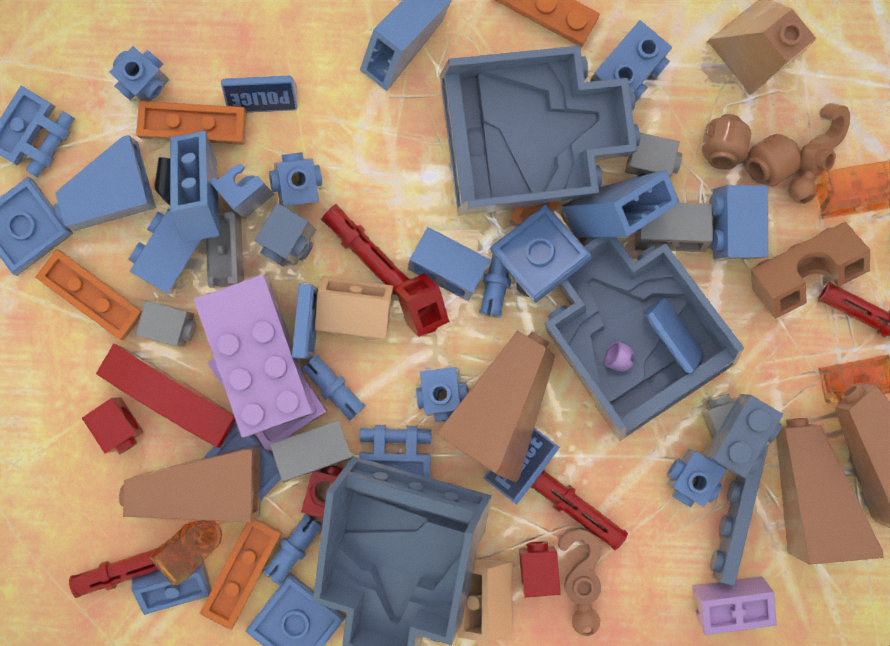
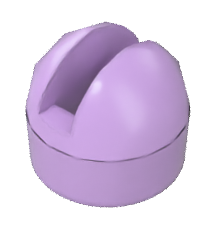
[604,341,635,372]

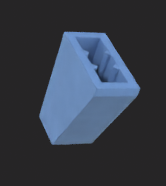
[360,0,451,91]
[54,135,156,231]
[562,170,679,238]

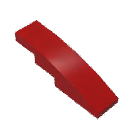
[96,343,236,448]

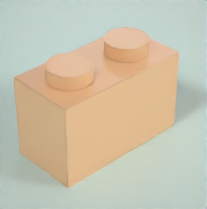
[315,276,393,340]
[458,558,512,643]

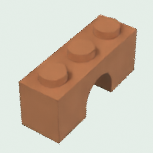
[750,221,870,319]

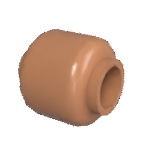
[701,114,751,170]
[746,134,801,186]

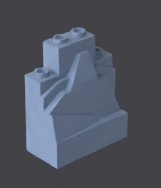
[440,46,640,216]
[545,237,744,441]
[313,456,492,646]

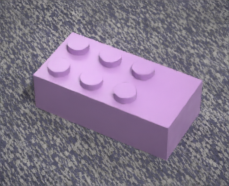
[194,274,316,438]

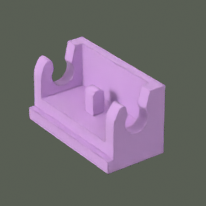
[692,576,777,635]

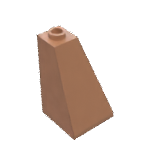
[707,0,817,95]
[437,331,555,482]
[835,383,890,528]
[776,418,884,565]

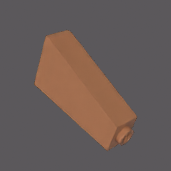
[119,445,261,523]

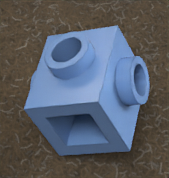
[109,46,169,101]
[269,152,322,206]
[416,367,468,422]
[666,448,726,508]

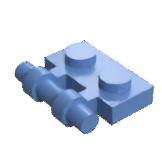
[0,85,75,178]
[359,425,431,478]

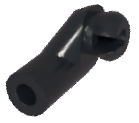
[154,157,170,205]

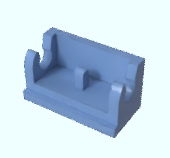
[210,164,275,219]
[407,227,490,302]

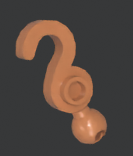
[788,103,850,204]
[558,528,601,636]

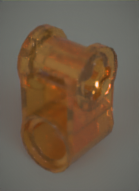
[149,520,222,587]

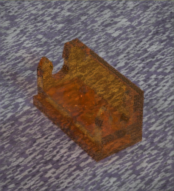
[816,160,890,219]
[818,355,890,403]

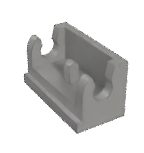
[635,203,713,252]
[206,212,244,288]
[270,420,352,483]

